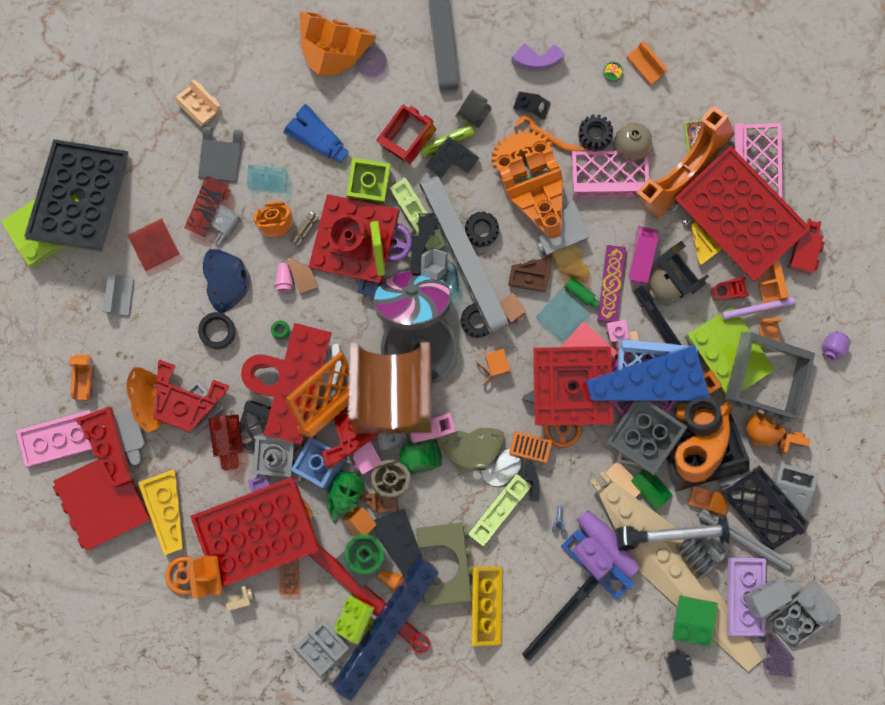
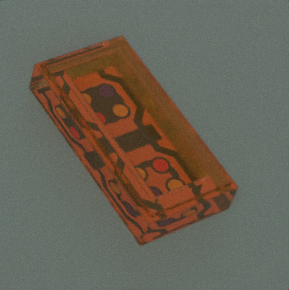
[280,558,300,595]

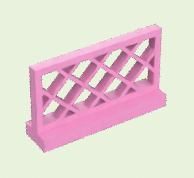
[735,123,782,198]
[572,150,649,198]

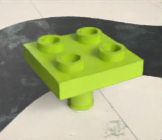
[333,595,374,644]

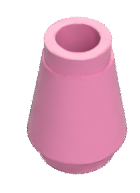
[275,263,294,293]

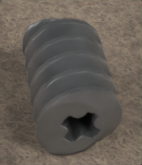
[676,538,717,579]

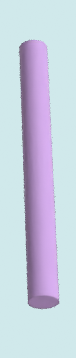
[721,297,795,320]

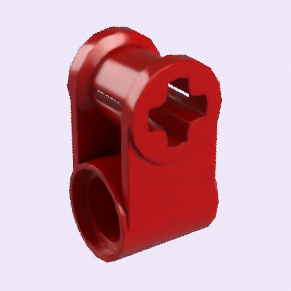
[710,277,750,301]

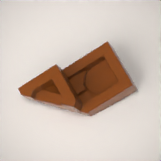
[360,493,399,513]

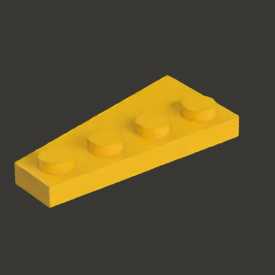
[138,469,183,555]

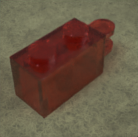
[208,414,244,471]

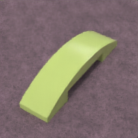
[468,474,532,546]

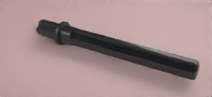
[634,286,682,345]
[522,576,599,661]

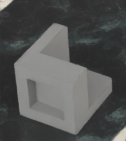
[420,248,448,280]

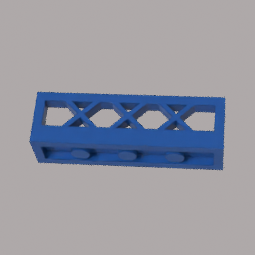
[561,529,634,600]

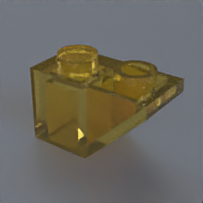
[552,244,590,282]

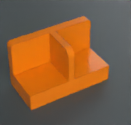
[757,260,789,303]
[187,556,222,599]

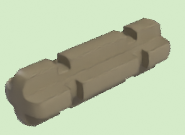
[290,211,319,246]

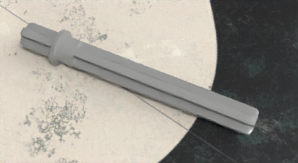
[698,509,793,571]

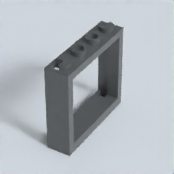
[725,332,815,422]

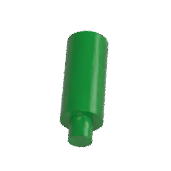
[564,277,600,308]

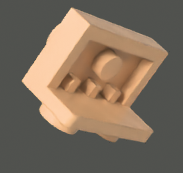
[174,80,220,127]

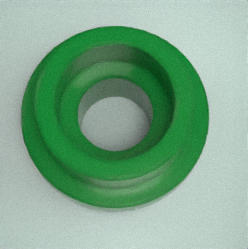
[271,321,290,340]

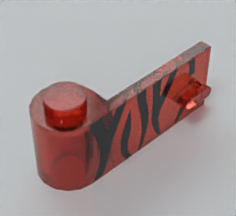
[184,176,231,237]

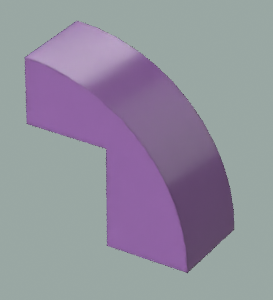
[511,43,565,71]

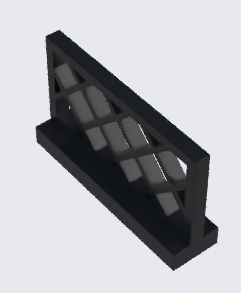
[232,399,319,465]
[722,465,809,550]

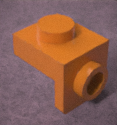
[778,432,810,454]

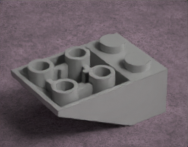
[763,463,819,527]
[767,580,840,650]

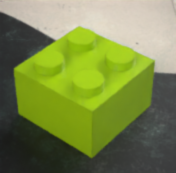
[346,158,391,205]

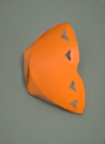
[126,367,162,432]

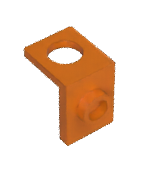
[759,318,782,347]

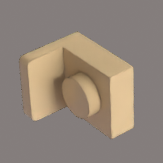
[226,585,254,611]

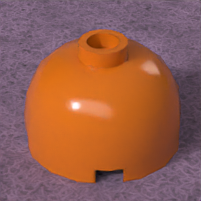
[254,201,293,238]
[746,412,786,447]

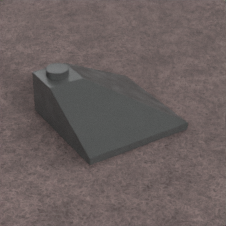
[606,400,688,475]

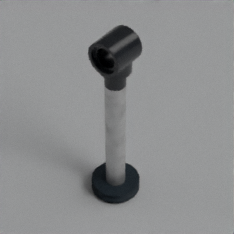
[615,515,730,551]

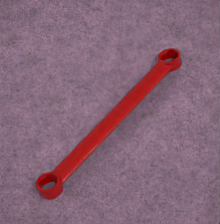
[308,546,430,654]

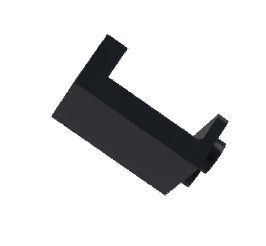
[656,241,709,295]

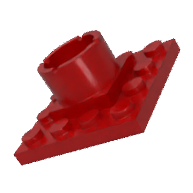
[308,194,400,284]
[533,346,613,426]

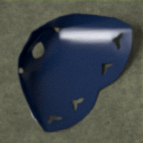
[203,249,250,313]

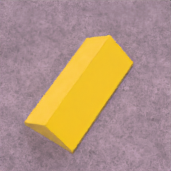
[471,566,503,646]

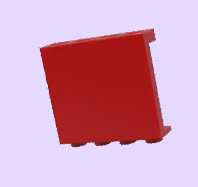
[53,459,151,551]

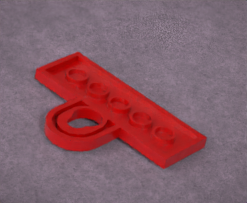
[241,323,332,445]

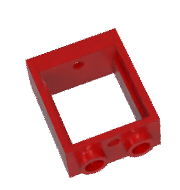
[376,104,437,166]

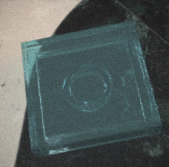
[536,289,590,342]

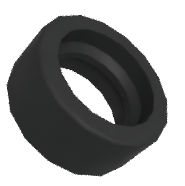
[198,312,236,349]
[684,397,722,436]

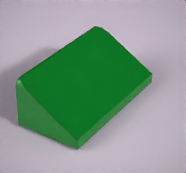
[631,469,673,509]

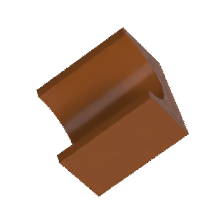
[349,342,432,434]

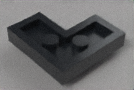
[426,135,479,178]

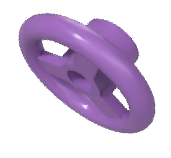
[388,224,412,261]

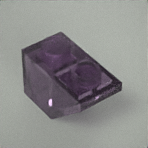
[763,634,794,677]

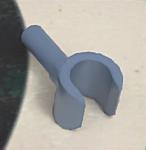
[552,505,565,534]

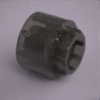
[455,89,492,128]

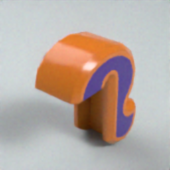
[69,354,94,400]

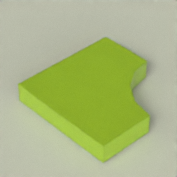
[370,221,385,276]

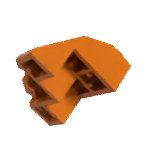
[299,11,377,77]

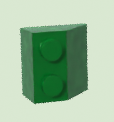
[672,595,718,647]

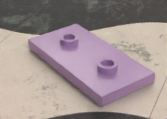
[727,558,766,636]

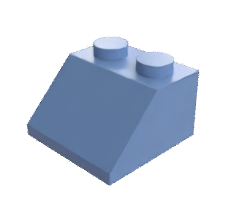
[291,437,348,492]

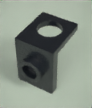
[513,91,551,120]

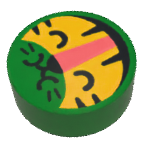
[603,62,623,82]

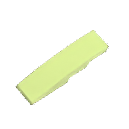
[389,178,446,250]

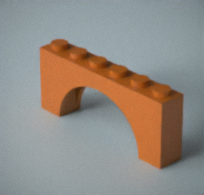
[636,106,735,219]

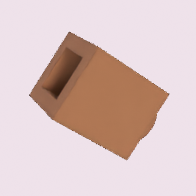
[499,293,526,324]

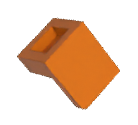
[485,348,511,376]
[342,507,376,537]

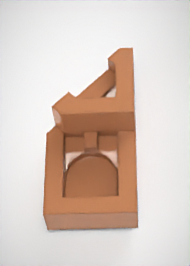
[287,257,317,294]

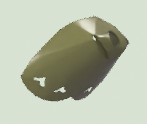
[438,428,504,472]

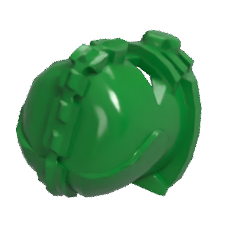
[326,471,365,521]

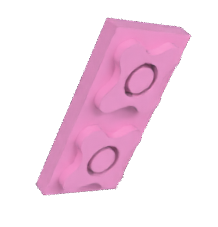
[16,410,93,468]

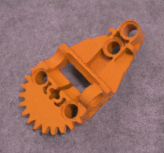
[491,129,563,238]

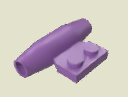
[572,510,640,580]

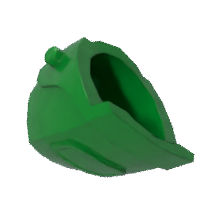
[399,439,442,475]

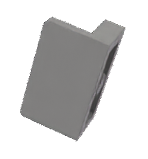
[103,273,134,316]

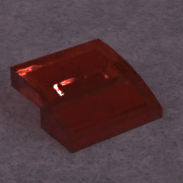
[128,218,180,271]

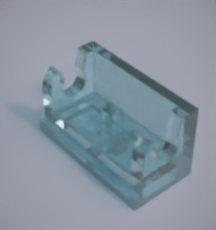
[247,165,288,193]

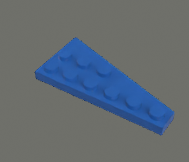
[585,345,710,401]

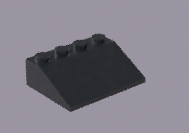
[665,413,750,492]

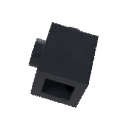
[664,649,692,681]

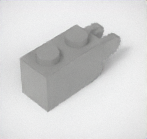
[114,410,147,466]
[743,580,801,619]

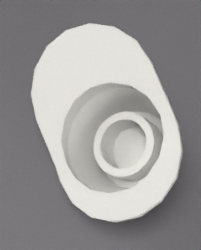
[481,449,526,486]

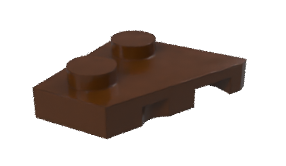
[508,255,552,292]

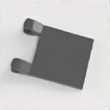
[198,126,242,182]

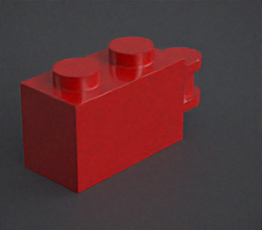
[788,218,825,275]

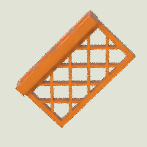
[286,352,350,438]

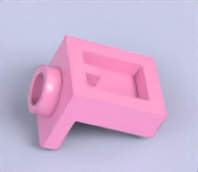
[605,320,629,342]

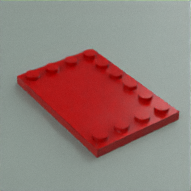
[674,145,811,282]
[190,476,321,587]

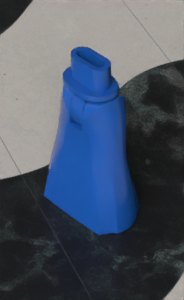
[283,104,349,163]

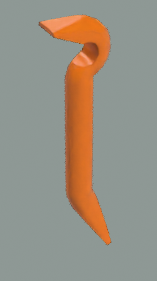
[514,115,587,152]

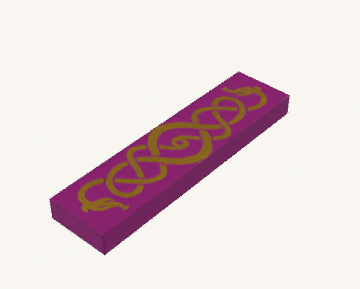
[597,245,626,322]

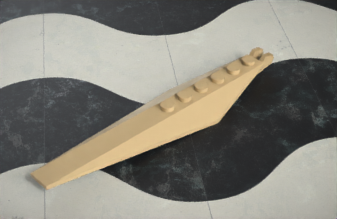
[590,471,763,672]

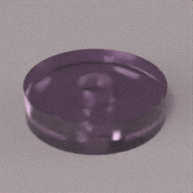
[357,46,387,78]

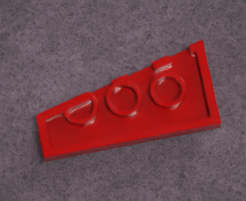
[75,407,132,487]

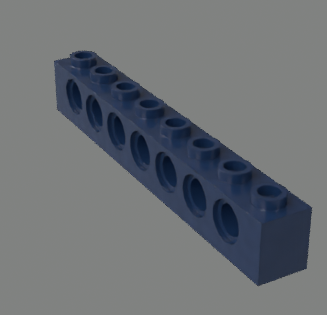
[332,556,439,701]

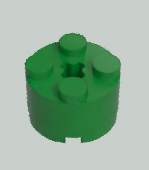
[344,534,384,575]

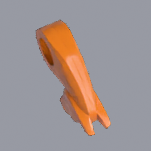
[675,400,733,483]

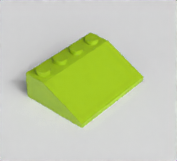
[1,193,80,269]
[685,306,774,401]

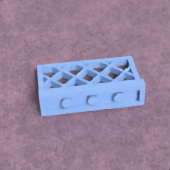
[617,339,698,370]

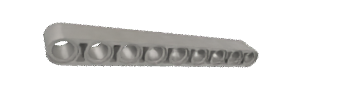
[419,176,509,334]

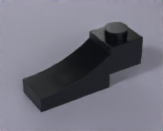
[411,213,438,274]

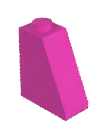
[629,226,658,284]

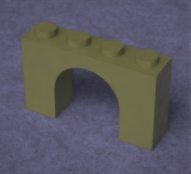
[416,523,472,606]

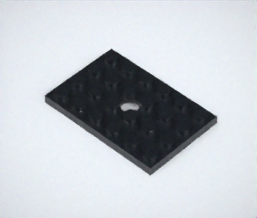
[24,139,129,252]

